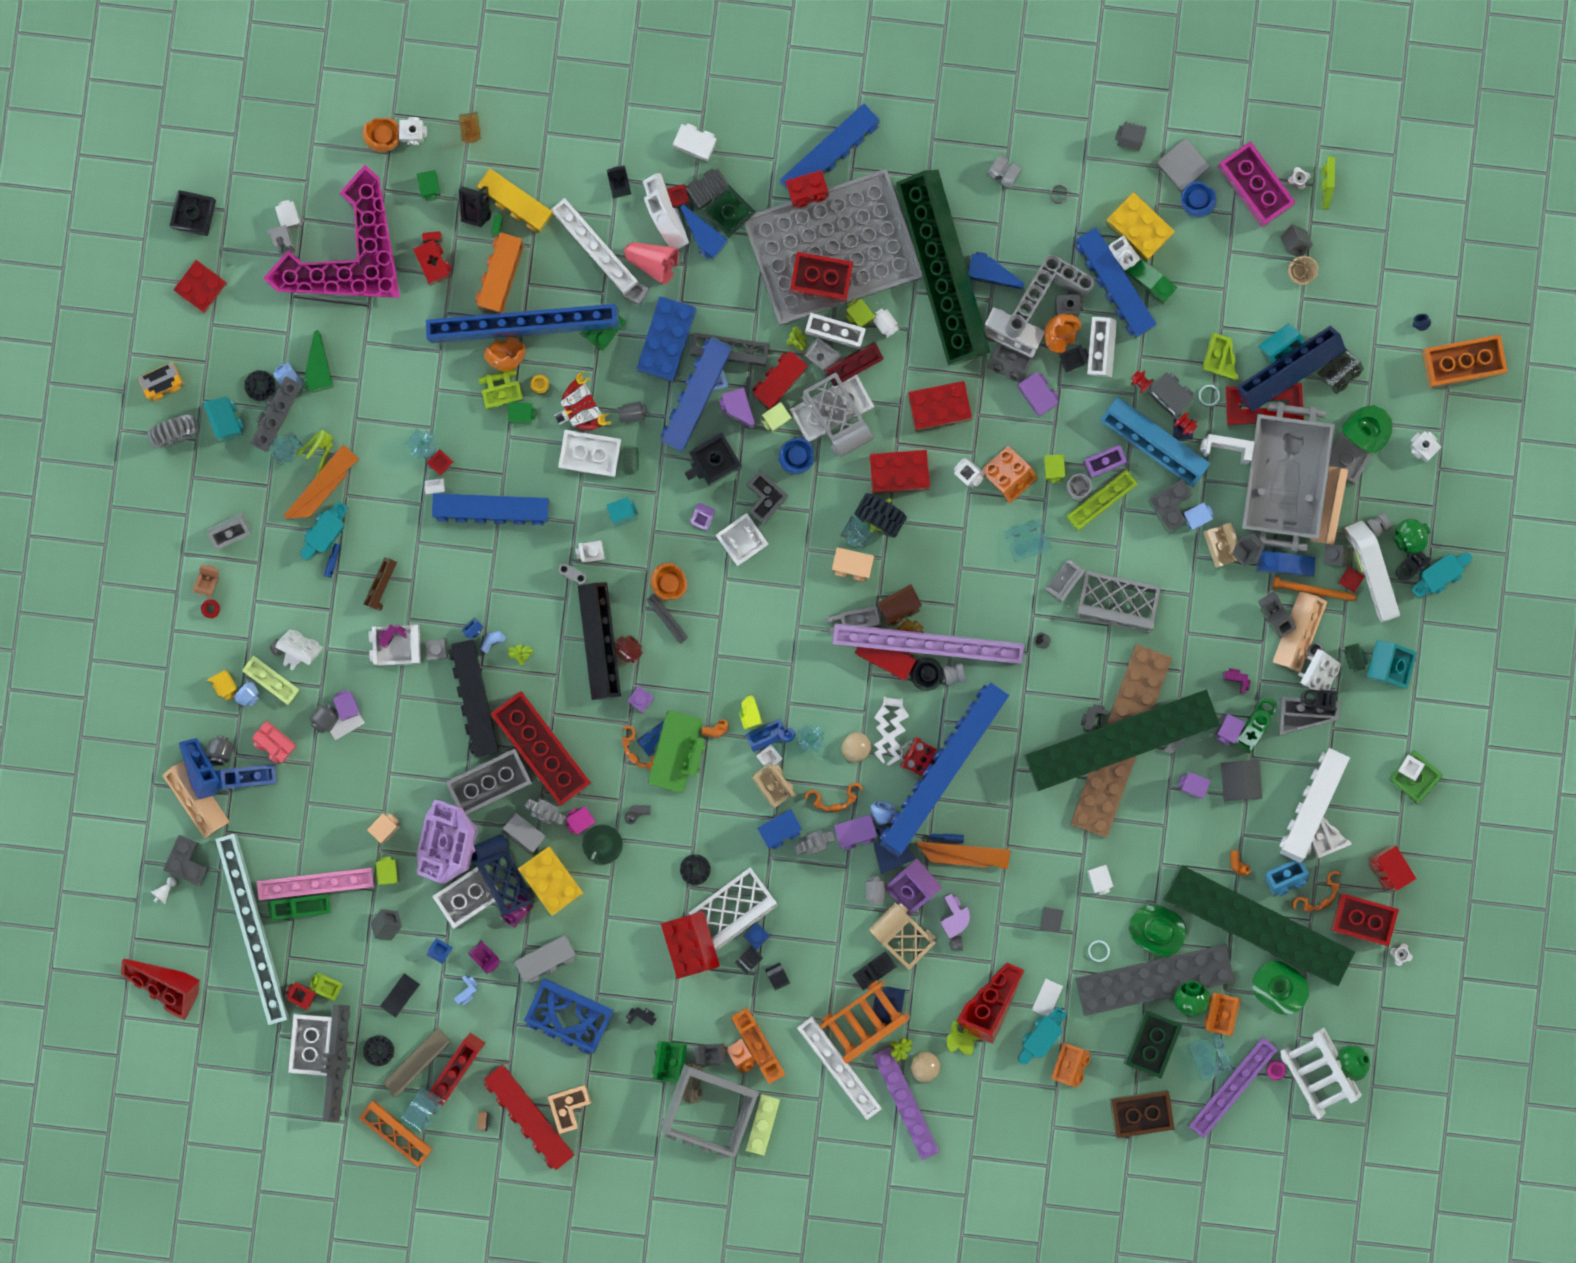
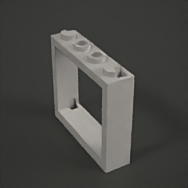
[660,1065,759,1159]

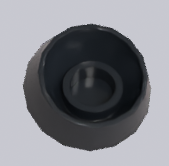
[910,657,944,691]

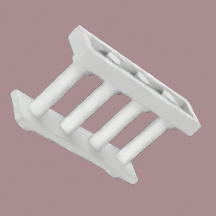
[1280,1027,1362,1119]

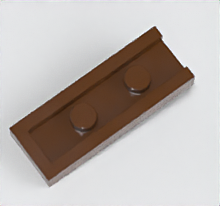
[363,557,397,611]

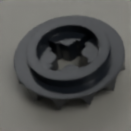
[244,370,275,401]
[680,854,711,885]
[363,1035,394,1066]

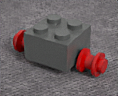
[1130,370,1198,435]

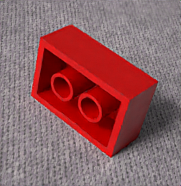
[790,252,853,302]
[908,381,972,432]
[869,450,930,494]
[1368,846,1417,891]
[1330,893,1399,946]
[661,911,720,979]

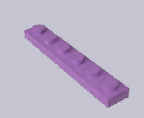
[1188,1037,1278,1138]
[872,1046,939,1160]

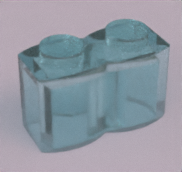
[400,1086,442,1133]

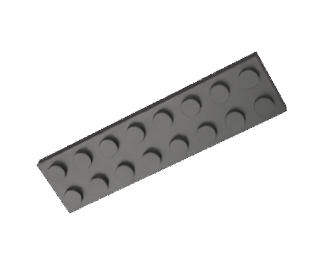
[1075,944,1235,1016]

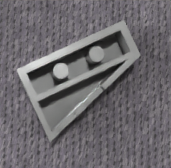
[1277,697,1340,736]

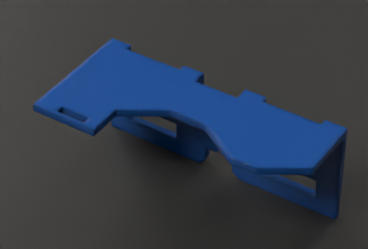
[637,721,664,757]

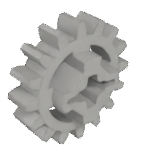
[524,798,565,825]
[793,830,835,856]

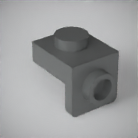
[1081,704,1108,731]
[694,1043,726,1065]

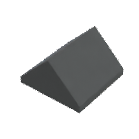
[1221,760,1262,801]

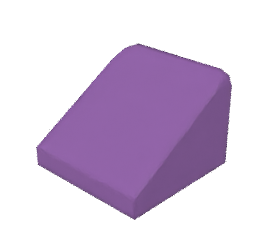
[690,503,716,531]

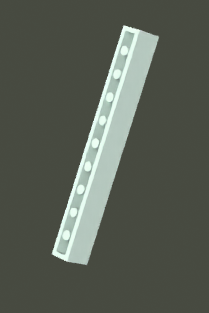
[215,834,290,1025]

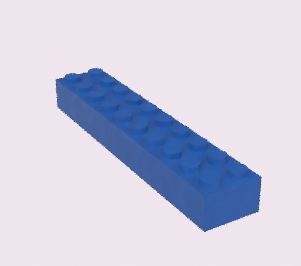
[879,682,1010,857]

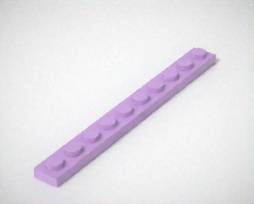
[832,624,1024,664]

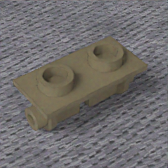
[682,1063,703,1103]

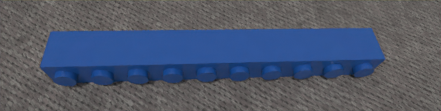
[426,304,620,343]

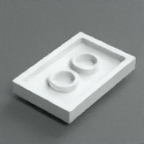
[558,430,621,477]

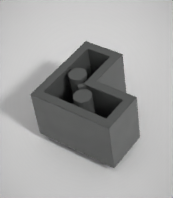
[747,470,788,526]
[1148,479,1192,533]
[163,835,209,886]

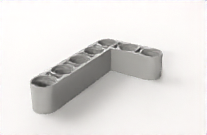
[1005,255,1094,338]

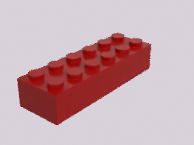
[491,691,592,806]

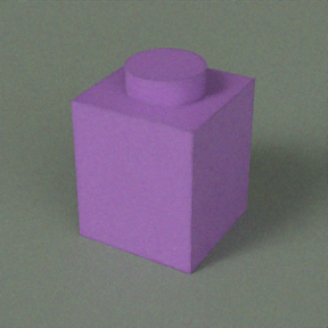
[628,686,655,713]
[333,690,361,721]

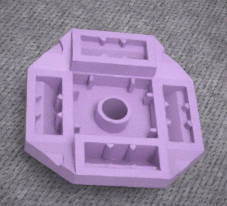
[417,799,478,884]

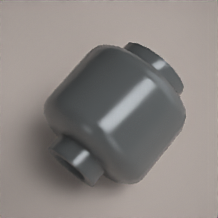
[310,704,339,734]
[206,736,233,765]

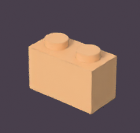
[832,547,874,582]
[367,813,400,844]

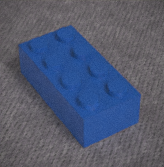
[637,296,697,383]

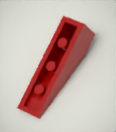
[425,1032,486,1109]

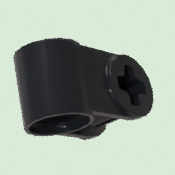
[1396,551,1432,581]
[1300,689,1339,711]

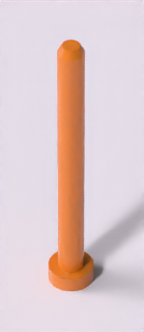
[1272,576,1357,601]

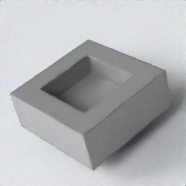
[623,283,649,306]
[425,639,447,660]

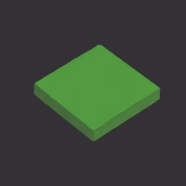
[1389,750,1443,804]

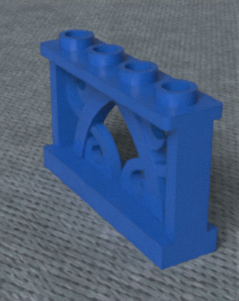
[524,978,614,1054]

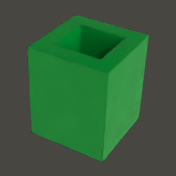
[417,170,441,201]
[508,402,536,425]

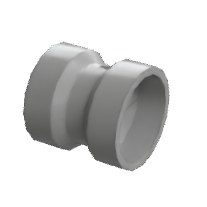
[1366,512,1392,537]
[943,663,966,686]

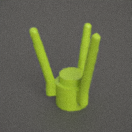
[293,429,334,477]

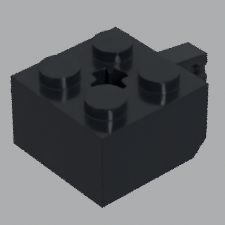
[684,433,742,487]

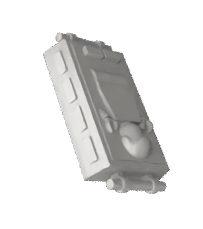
[1242,402,1335,552]

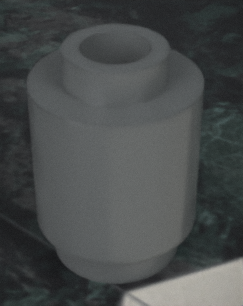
[618,401,647,423]

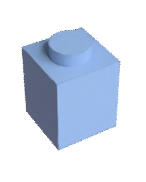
[1182,502,1213,531]

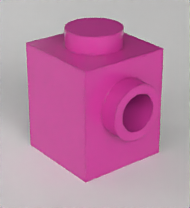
[565,806,596,835]

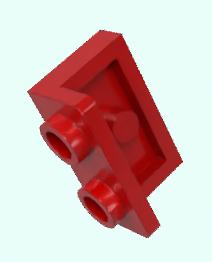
[785,170,829,208]

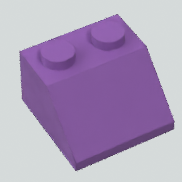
[719,387,755,429]
[885,859,942,916]

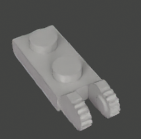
[825,606,881,634]

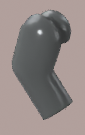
[624,805,651,825]

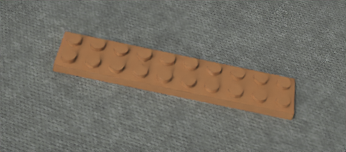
[1070,644,1172,838]

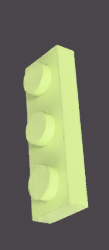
[242,655,300,705]
[746,1094,780,1156]

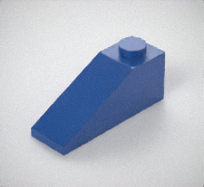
[680,205,728,260]
[968,252,1025,290]
[1256,551,1315,576]
[179,738,220,799]
[215,764,276,790]

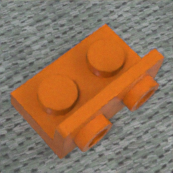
[1051,1042,1090,1088]

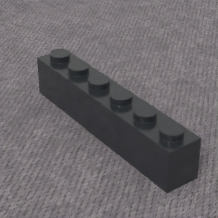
[578,582,621,700]
[448,639,499,757]

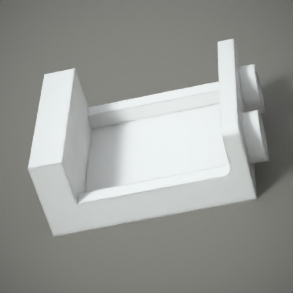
[1200,434,1255,464]
[369,624,421,666]

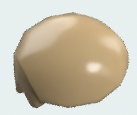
[1287,256,1319,285]
[841,732,871,763]
[910,1052,940,1083]

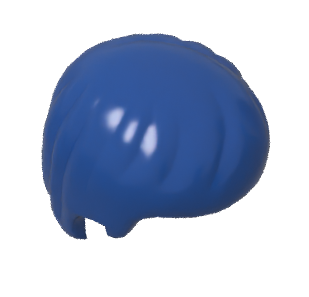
[1181,181,1216,218]
[778,438,814,475]

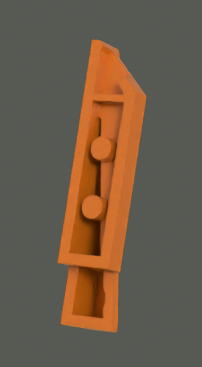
[284,445,360,519]
[916,842,1010,869]

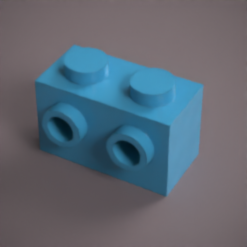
[1265,860,1309,897]

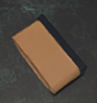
[477,1112,489,1131]

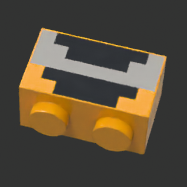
[138,362,184,402]

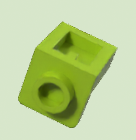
[310,971,343,1001]

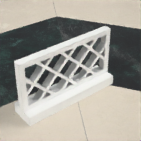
[689,867,779,951]

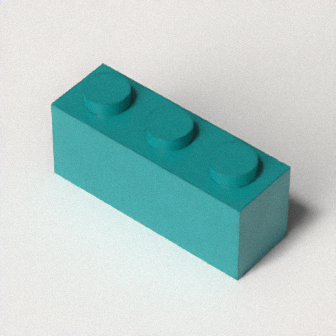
[606,497,638,528]

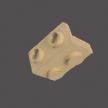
[1203,522,1238,568]
[751,763,795,808]

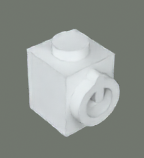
[1108,235,1140,270]
[954,458,985,488]

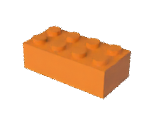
[475,232,524,314]
[1422,335,1508,389]

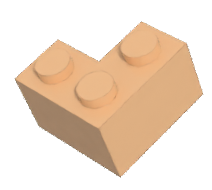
[548,1084,592,1134]

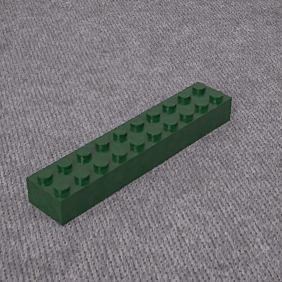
[896,169,991,365]
[1024,689,1220,792]
[1163,865,1355,986]

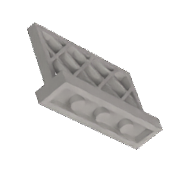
[1076,571,1161,633]

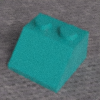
[1258,323,1305,364]
[203,397,244,442]
[1367,640,1417,689]

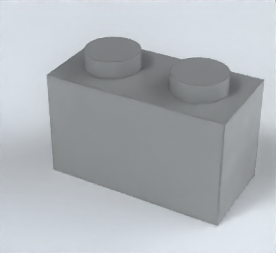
[207,512,252,550]

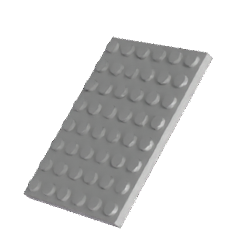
[742,169,923,326]

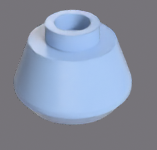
[234,682,259,707]
[871,801,896,825]

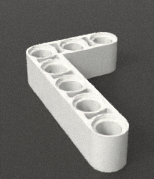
[1344,520,1400,623]

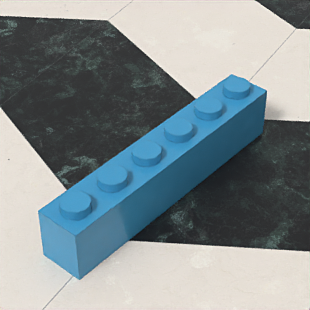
[1100,397,1210,487]

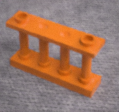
[819,980,911,1064]

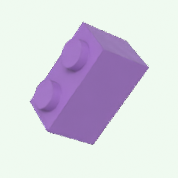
[1017,372,1059,418]
[1083,445,1127,480]
[1214,714,1245,746]
[1177,772,1211,799]
[834,815,877,850]

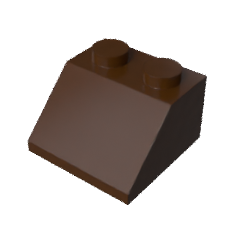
[877,584,922,626]

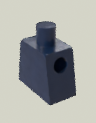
[874,826,915,874]

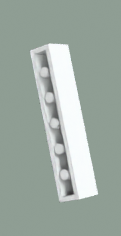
[1279,748,1350,863]

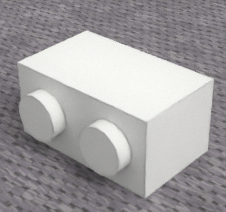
[673,123,717,163]

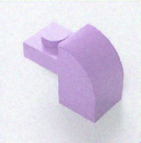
[940,894,970,939]

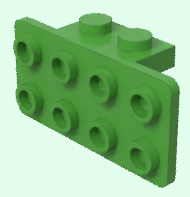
[648,710,705,793]

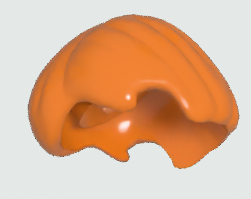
[362,118,399,153]
[1044,313,1081,353]
[484,337,526,372]
[650,563,687,600]

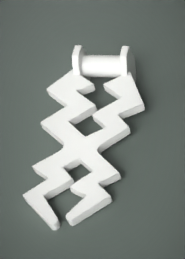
[874,697,909,766]

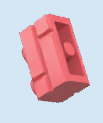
[251,721,297,764]

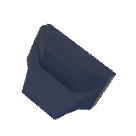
[873,986,905,1028]

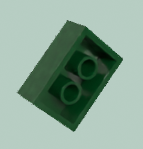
[1123,1010,1182,1079]

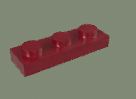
[824,342,884,387]

